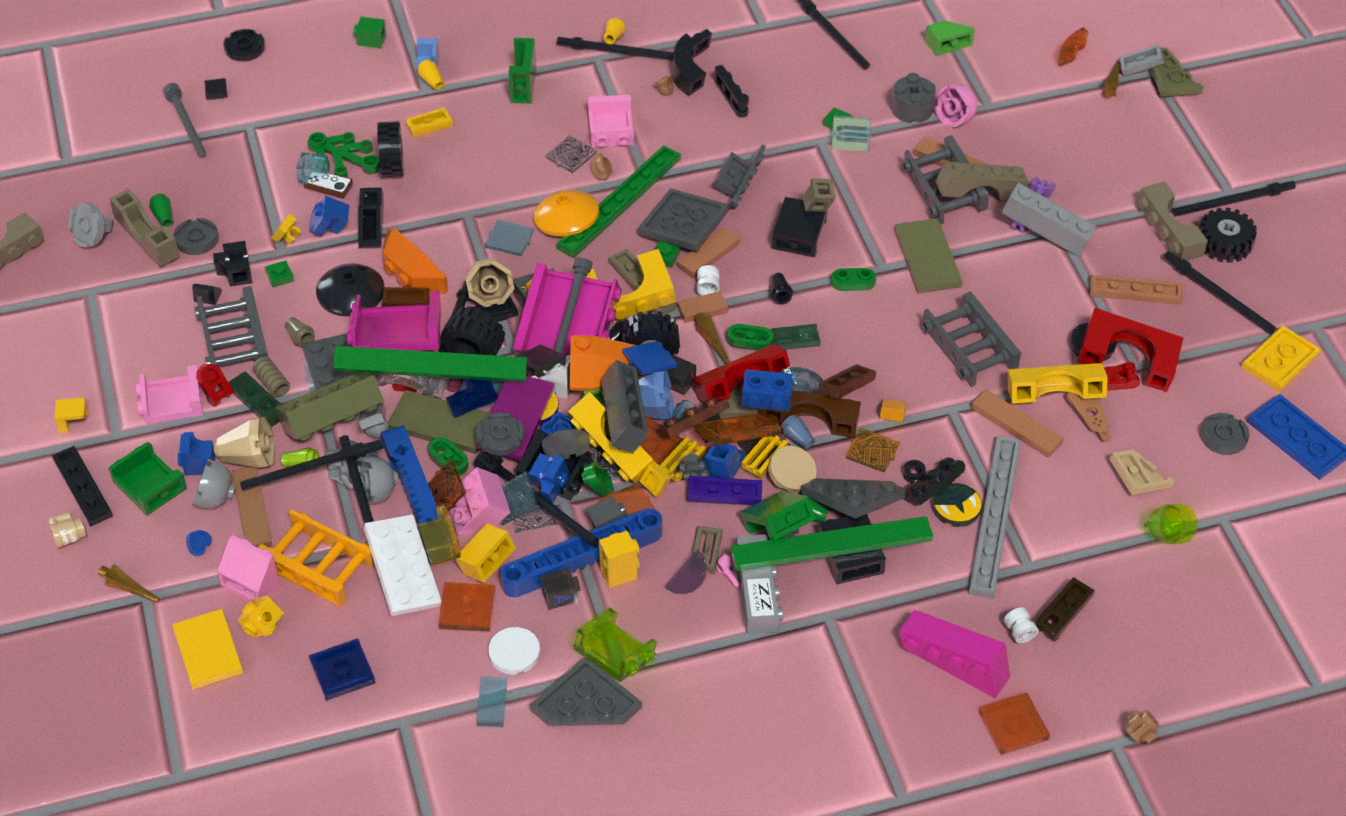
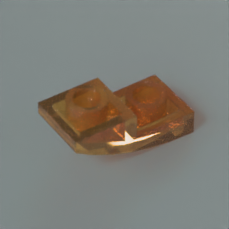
[1057,27,1088,67]

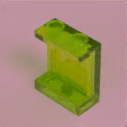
[573,608,657,682]

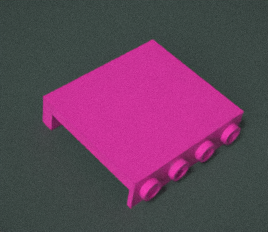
[513,263,622,366]
[347,291,441,351]

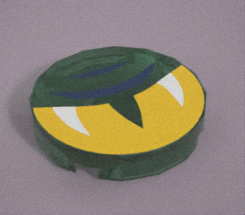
[932,483,982,527]

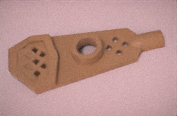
[1066,392,1111,441]

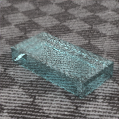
[477,677,508,727]

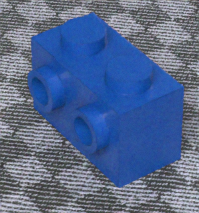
[742,370,793,411]

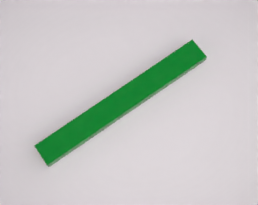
[556,145,681,259]
[333,346,527,383]
[731,516,933,571]

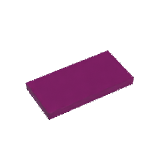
[477,376,555,461]

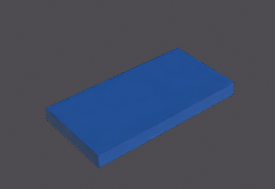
[1247,394,1346,480]

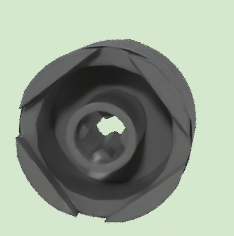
[892,73,936,123]

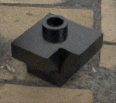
[213,241,253,287]

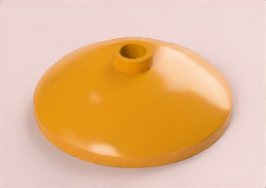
[534,190,599,237]

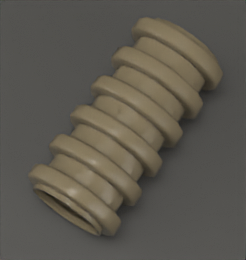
[252,356,290,397]

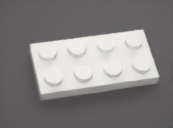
[364,515,442,616]

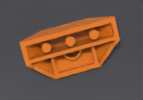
[383,228,448,294]

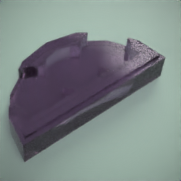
[665,550,707,594]

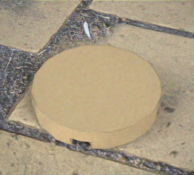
[768,446,817,493]

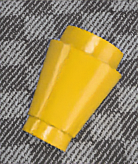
[604,18,626,44]
[417,59,445,90]

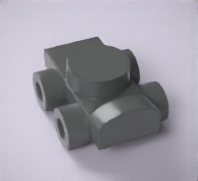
[680,454,710,480]

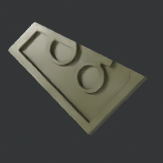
[1150,47,1203,97]

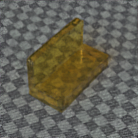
[418,505,461,565]

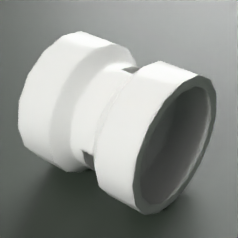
[697,265,720,296]
[1004,607,1039,643]

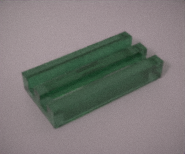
[771,324,821,350]

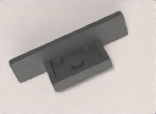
[713,144,766,210]

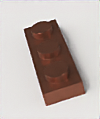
[818,364,876,399]
[657,397,730,438]

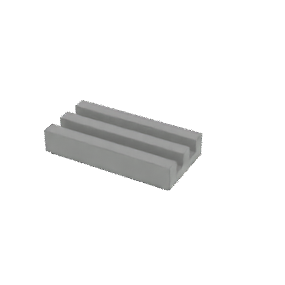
[1119,44,1164,76]

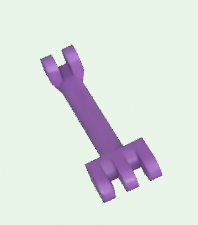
[1012,177,1056,233]

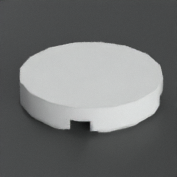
[489,627,540,675]

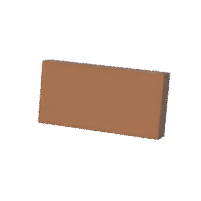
[677,291,728,323]

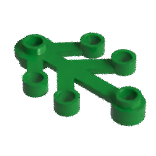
[307,132,380,177]

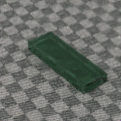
[229,371,282,427]

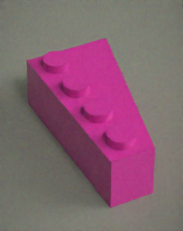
[899,610,1010,698]

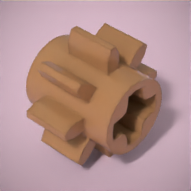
[1126,710,1159,743]

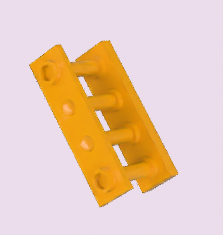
[258,509,375,607]

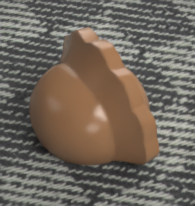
[654,76,674,95]
[591,153,612,180]

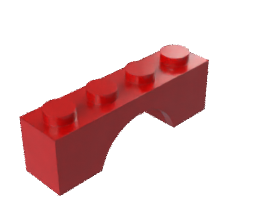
[693,344,792,402]

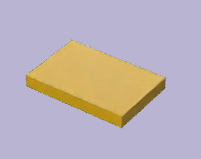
[1241,326,1321,392]
[172,609,244,690]

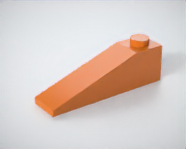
[570,335,652,391]

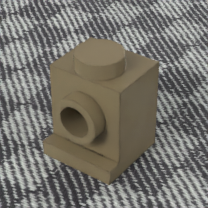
[803,178,836,212]

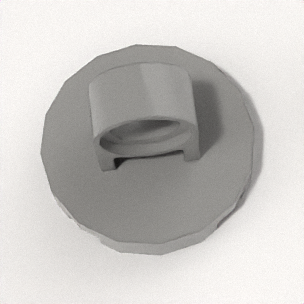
[68,202,113,247]

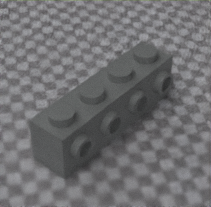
[601,360,649,453]

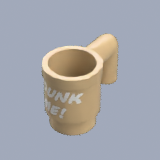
[48,512,86,548]

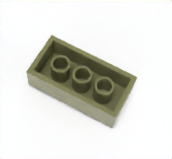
[275,372,384,441]

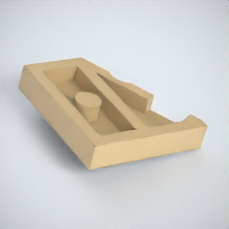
[1110,449,1175,495]

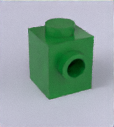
[353,16,386,49]

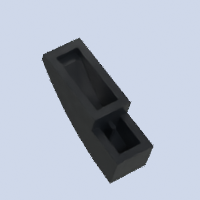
[358,187,384,248]

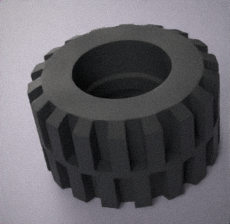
[440,306,505,356]

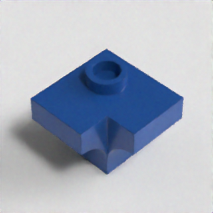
[309,195,349,235]
[178,432,216,476]
[702,441,746,479]
[529,453,570,504]

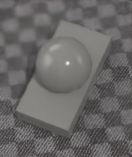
[359,403,389,438]

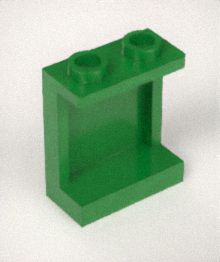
[508,38,536,104]
[109,442,187,516]
[740,491,816,540]

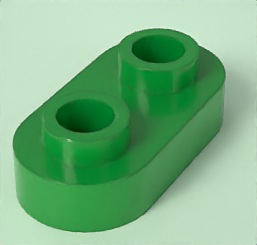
[831,268,876,291]
[727,324,774,350]
[428,437,469,476]
[582,462,614,497]

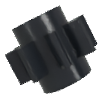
[474,451,504,476]

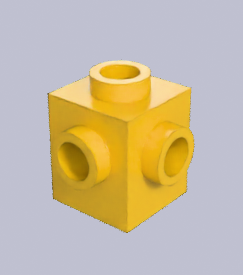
[237,595,284,638]

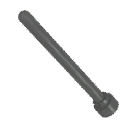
[163,83,206,158]
[552,257,593,364]

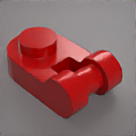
[1104,362,1140,391]
[196,363,233,407]

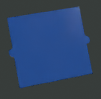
[622,341,678,375]

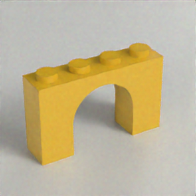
[574,249,676,321]

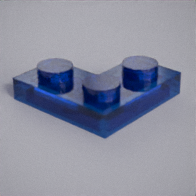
[446,379,498,418]

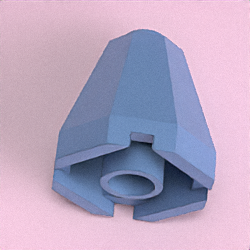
[639,370,674,420]

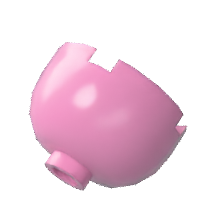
[935,84,978,127]

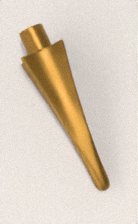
[1102,61,1121,98]
[695,313,729,364]
[98,564,160,603]

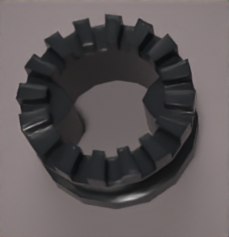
[903,460,926,484]

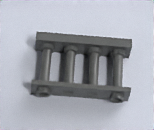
[902,135,989,225]
[194,286,268,366]
[921,291,1021,387]

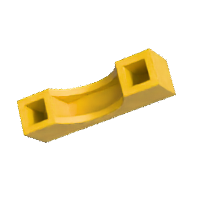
[1008,363,1107,404]
[568,392,654,484]

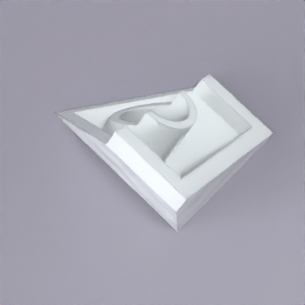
[532,355,570,398]

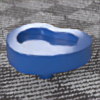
[186,530,212,556]

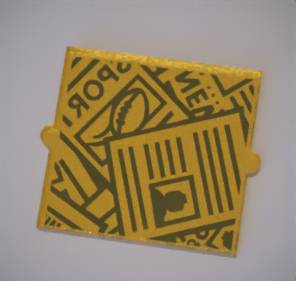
[846,428,900,473]

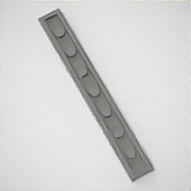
[969,436,1021,599]

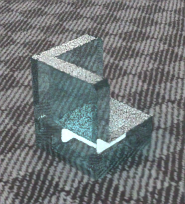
[296,152,330,184]

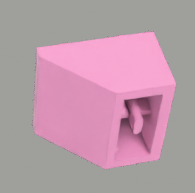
[445,467,510,535]
[217,535,280,601]

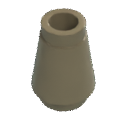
[285,317,315,346]

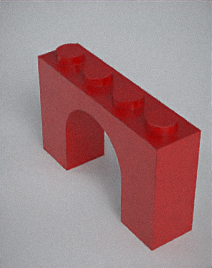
[1077,308,1184,392]

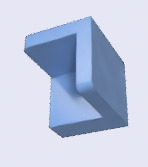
[416,38,439,70]

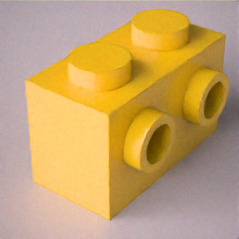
[455,523,516,583]
[599,531,640,589]

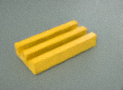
[405,107,453,138]
[741,431,788,478]
[659,436,706,483]

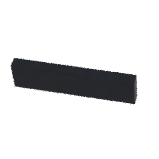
[51,446,113,527]

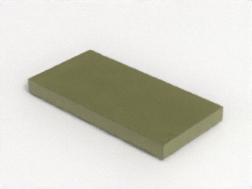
[895,218,963,293]
[388,390,490,454]

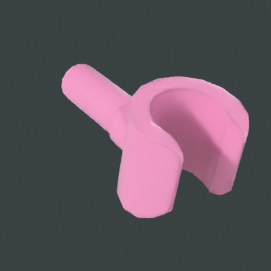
[716,554,741,589]

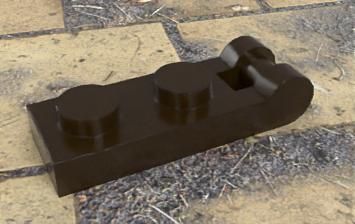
[1035,577,1095,641]

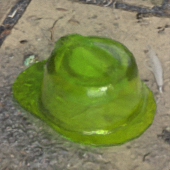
[1144,504,1198,544]

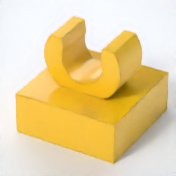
[271,214,302,244]
[639,461,672,497]

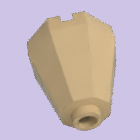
[465,258,514,307]
[214,417,276,468]

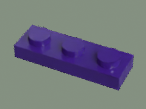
[688,476,763,505]

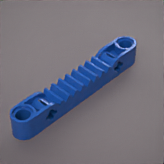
[380,425,455,565]
[501,509,662,598]

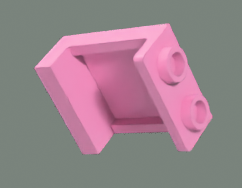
[588,95,634,148]
[136,365,203,424]

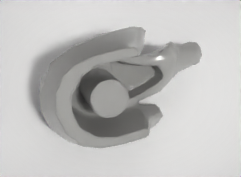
[325,449,354,489]

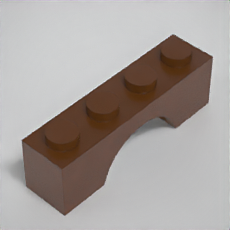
[761,390,861,438]

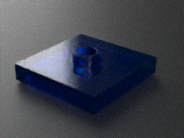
[309,638,376,701]

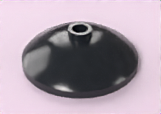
[316,263,384,317]

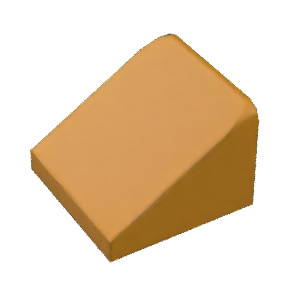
[880,399,907,422]

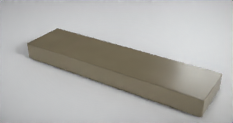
[608,249,677,316]

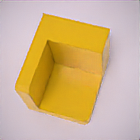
[54,397,89,433]

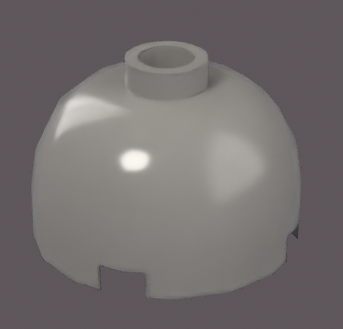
[357,456,398,505]
[192,459,235,509]

